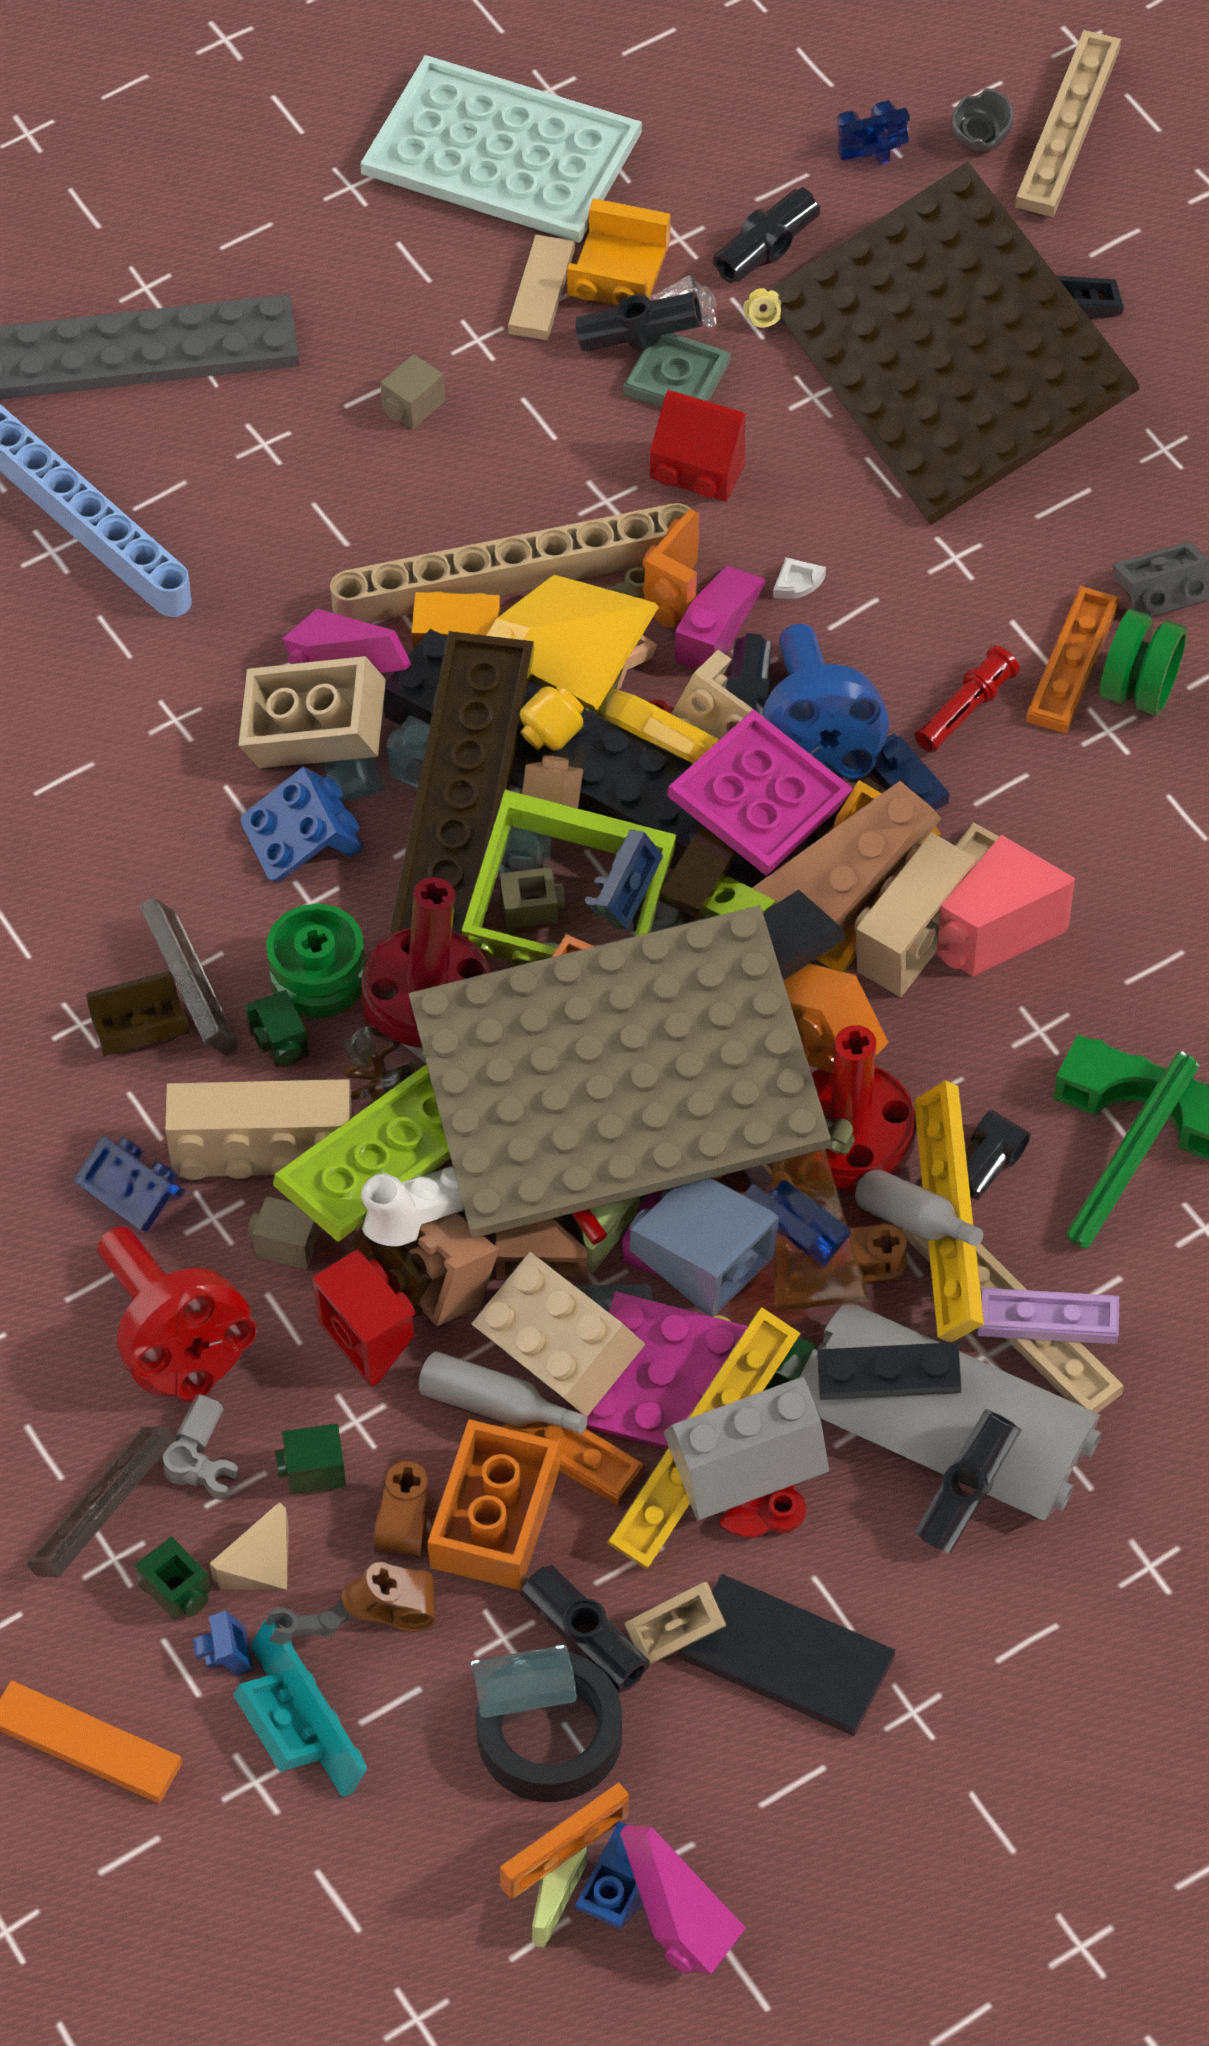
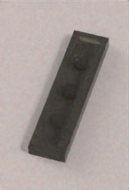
[140,897,238,1056]
[27,1427,176,1578]

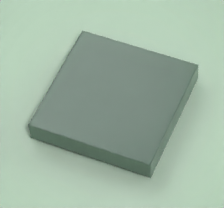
[623,333,731,407]

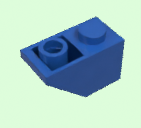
[576,1821,643,1929]

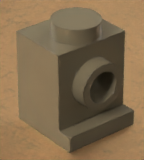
[499,867,565,934]

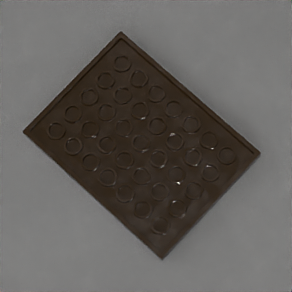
[768,161,1140,525]

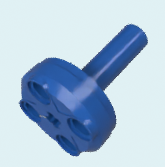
[762,624,889,779]

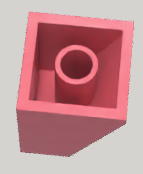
[936,835,1075,977]

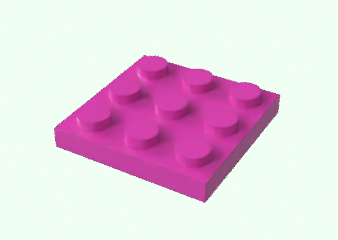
[666,709,853,876]
[578,1291,747,1450]

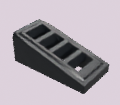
[1056,275,1124,319]

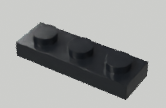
[817,1342,961,1400]

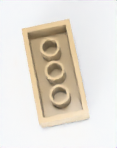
[165,1079,353,1180]

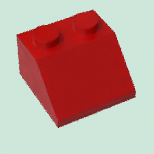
[650,389,746,502]
[312,1248,415,1388]

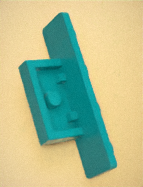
[233,1619,367,1797]

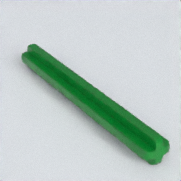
[1066,1052,1199,1249]

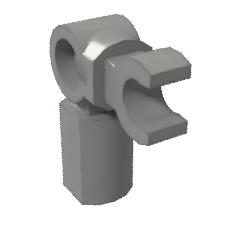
[163,1394,238,1500]

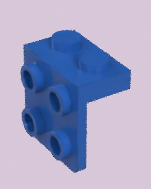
[241,767,364,883]

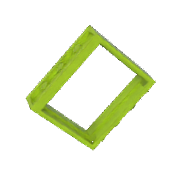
[462,790,676,966]

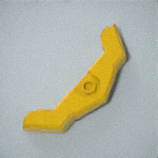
[596,689,720,764]

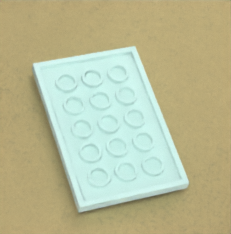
[360,55,642,243]

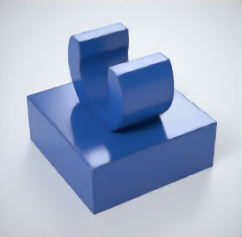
[193,1610,253,1676]

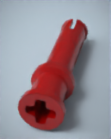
[914,645,1020,753]

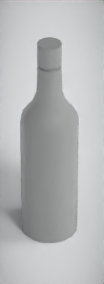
[855,1169,983,1246]
[419,1351,587,1434]

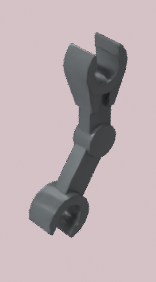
[265,1597,356,1645]

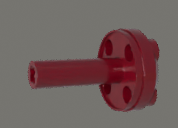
[361,877,490,1048]

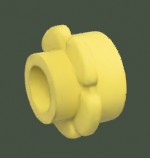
[743,288,782,328]

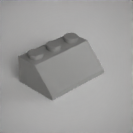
[663,1376,829,1521]

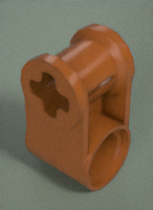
[818,1224,908,1287]
[374,1461,428,1557]
[341,1562,436,1632]

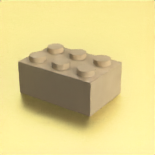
[238,656,386,769]
[854,832,976,997]
[471,1252,645,1416]

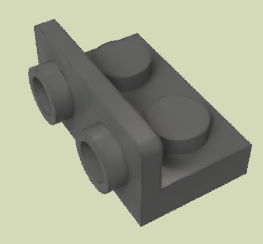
[1113,541,1209,617]

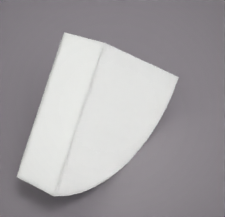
[773,557,826,600]

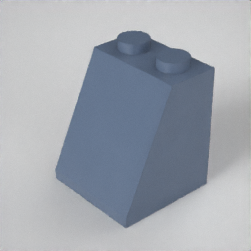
[629,1178,779,1317]

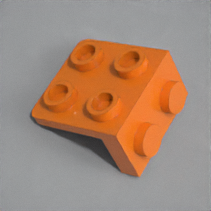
[642,509,699,630]

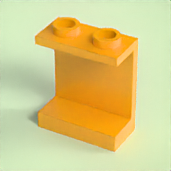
[567,198,670,306]

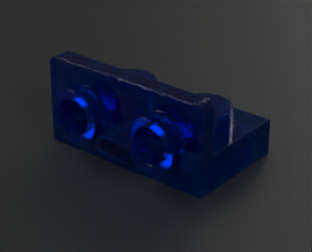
[73,1136,186,1232]
[743,1180,851,1268]

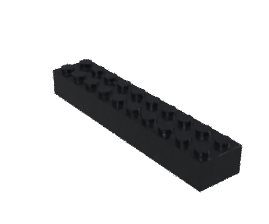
[383,629,776,888]

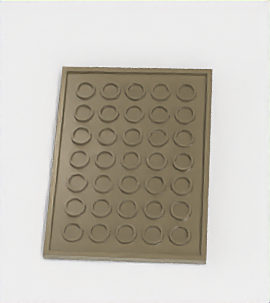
[409,905,832,1238]

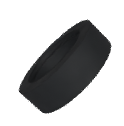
[476,1650,622,1802]

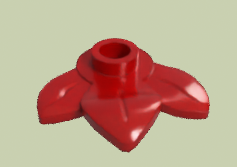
[719,1485,806,1538]

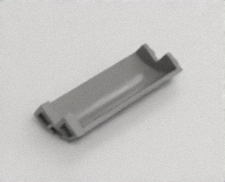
[800,1301,1101,1521]

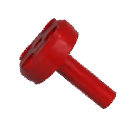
[792,1025,916,1195]
[97,1227,258,1402]

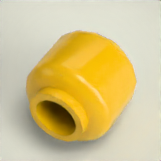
[520,686,584,750]

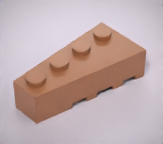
[752,781,942,953]
[356,1213,499,1327]

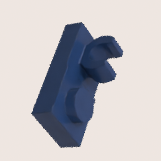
[871,733,949,810]
[585,830,663,930]

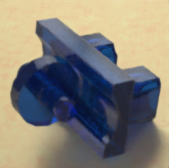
[837,100,910,165]

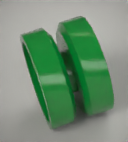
[1099,609,1188,717]
[266,903,365,1019]

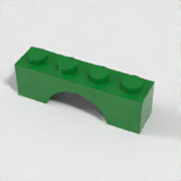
[1054,1034,1209,1160]

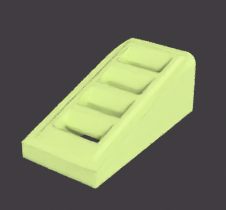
[532,1846,588,1948]

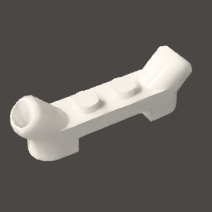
[361,1166,465,1246]

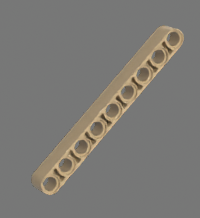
[330,503,691,623]

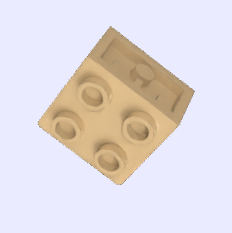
[671,650,764,739]

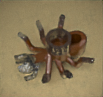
[343,1027,423,1107]

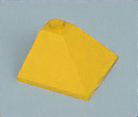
[486,575,659,711]

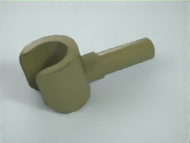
[604,567,645,599]
[825,1118,855,1155]

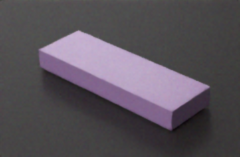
[977,1287,1119,1344]

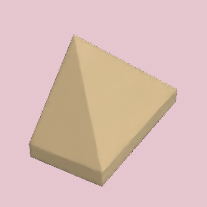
[210,1502,289,1591]
[624,1582,726,1665]

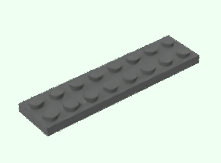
[0,294,299,399]

